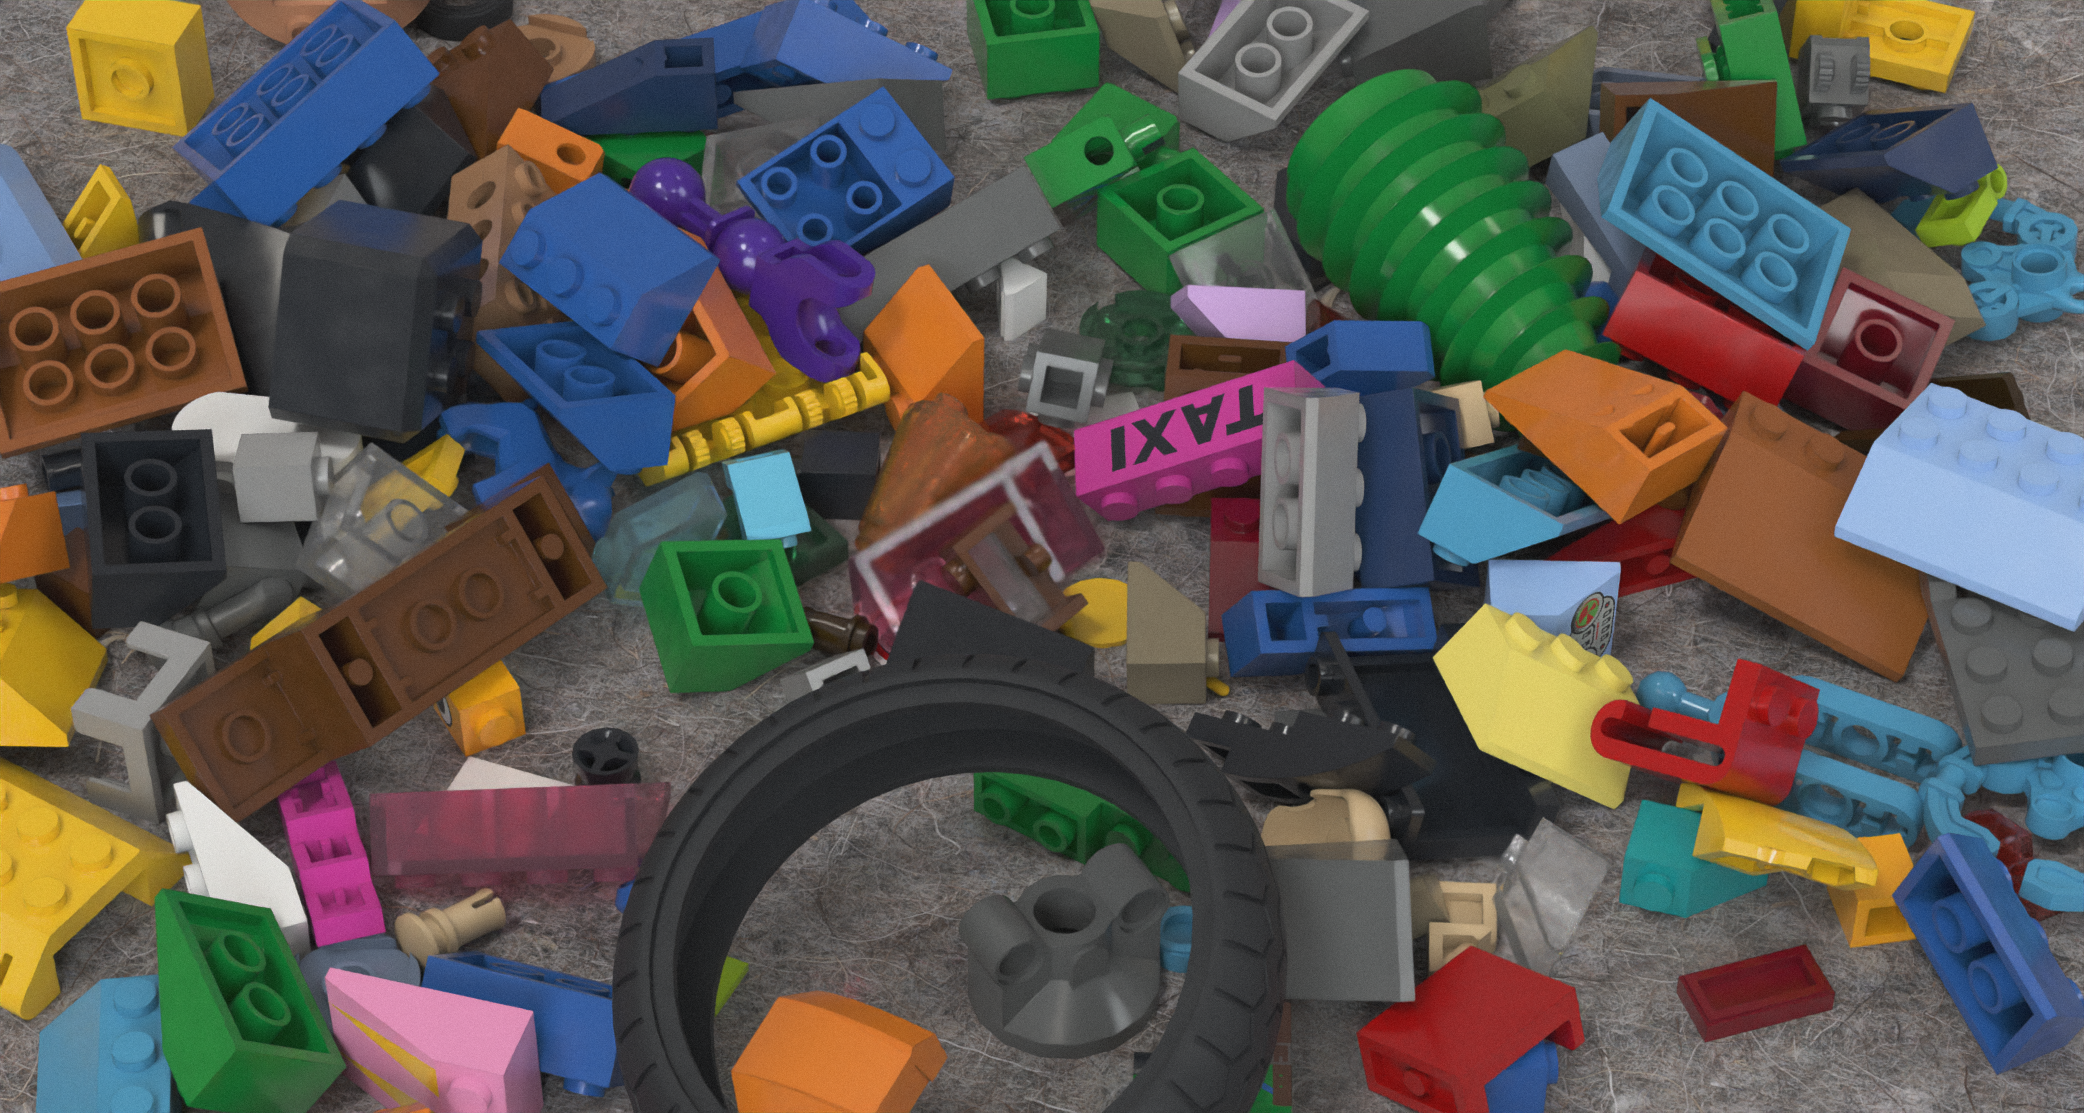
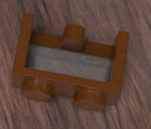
[937,500,1089,631]

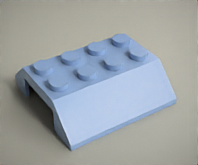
[1834,383,2084,632]

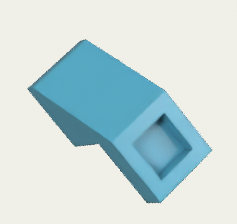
[722,449,811,549]

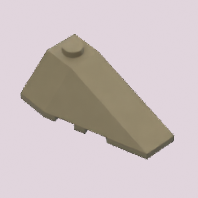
[1818,187,1986,347]

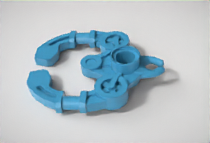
[1891,195,2084,341]
[1917,745,2084,912]

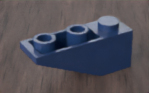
[541,37,718,136]

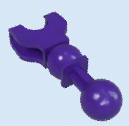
[629,157,875,383]

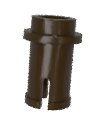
[803,606,879,661]

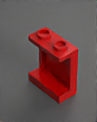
[1356,945,1585,1113]

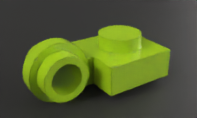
[1915,164,2007,248]

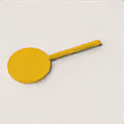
[1058,578,1230,697]

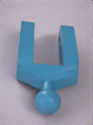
[1636,671,1963,848]

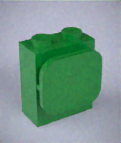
[1695,0,1807,160]

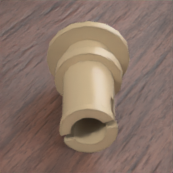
[394,887,506,977]

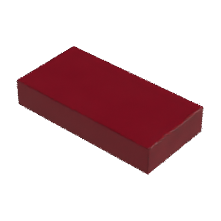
[1676,944,1835,1043]

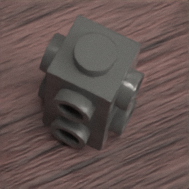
[1017,328,1114,428]

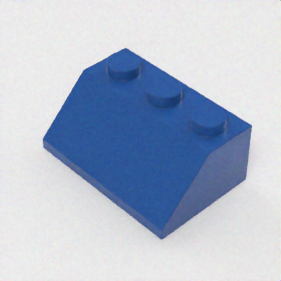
[499,173,721,367]
[476,321,676,475]
[1892,832,2084,1075]
[421,951,624,1097]

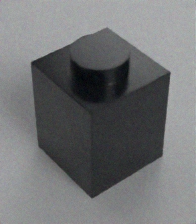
[791,430,882,521]

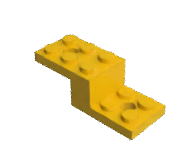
[1789,0,1975,93]

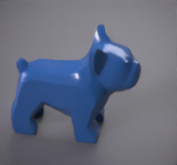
[437,398,617,543]

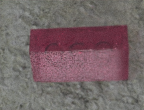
[369,782,671,889]

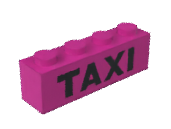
[1074,360,1325,521]

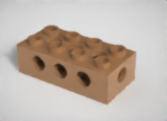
[447,144,572,403]

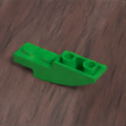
[973,772,1190,892]

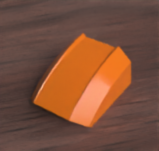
[731,990,948,1113]

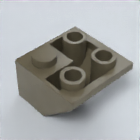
[1089,0,1196,93]

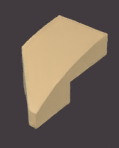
[1426,881,1497,978]

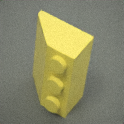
[1433,603,1641,810]

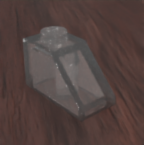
[1492,817,1613,976]

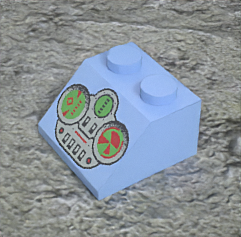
[1484,559,1621,657]

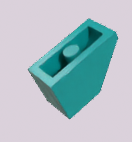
[1619,799,1770,918]

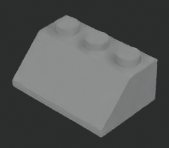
[1178,0,1369,142]
[1258,387,1366,597]

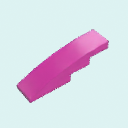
[275,760,386,947]

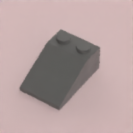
[733,78,946,151]

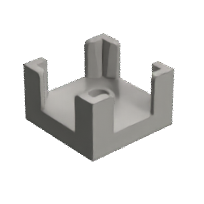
[71,621,215,825]

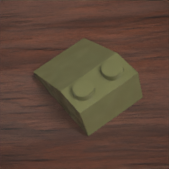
[1478,25,1598,167]

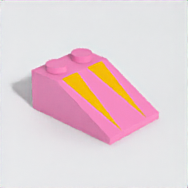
[325,967,544,1113]

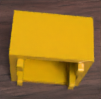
[66,0,215,137]

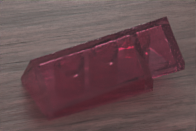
[848,439,1105,653]

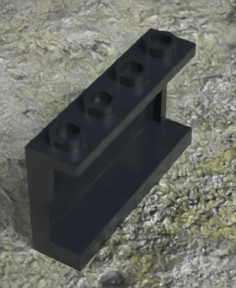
[1305,623,1561,861]

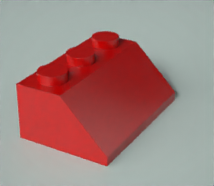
[1602,246,1806,409]

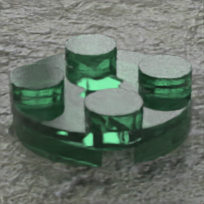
[1079,290,1197,392]

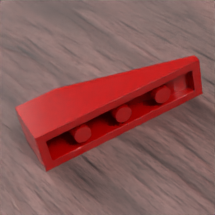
[1543,483,1697,598]

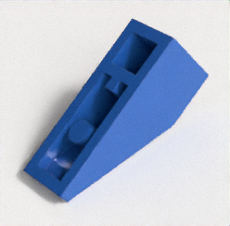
[1221,587,1437,677]

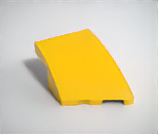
[1675,783,1879,891]

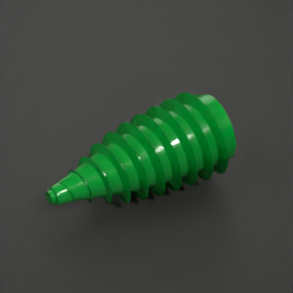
[1286,69,1621,438]

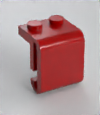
[1590,658,1820,806]

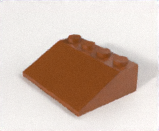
[0,227,248,459]
[1669,390,1929,683]

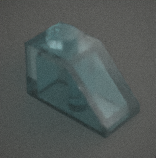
[592,472,728,608]

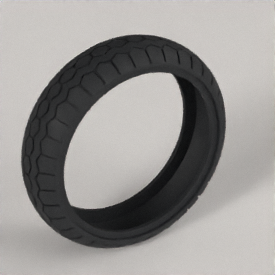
[612,654,1288,1113]

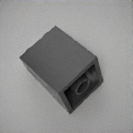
[1339,0,1493,86]
[1265,839,1415,1002]

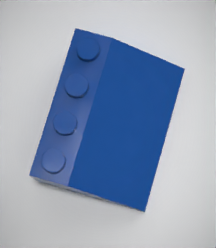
[172,0,440,228]

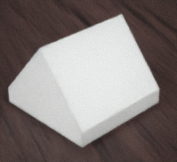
[996,257,1047,341]

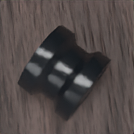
[572,727,642,812]

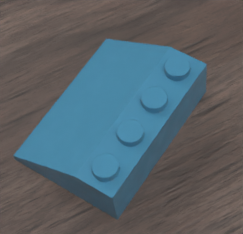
[1597,98,1851,351]

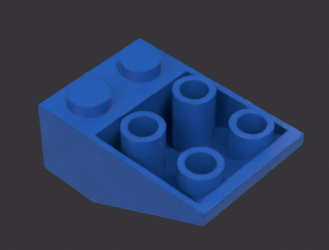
[739,0,953,88]
[736,86,955,255]

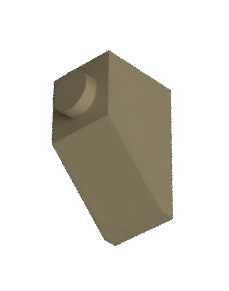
[1126,562,1219,704]

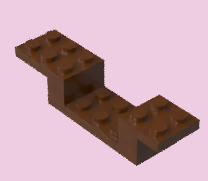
[149,463,613,823]

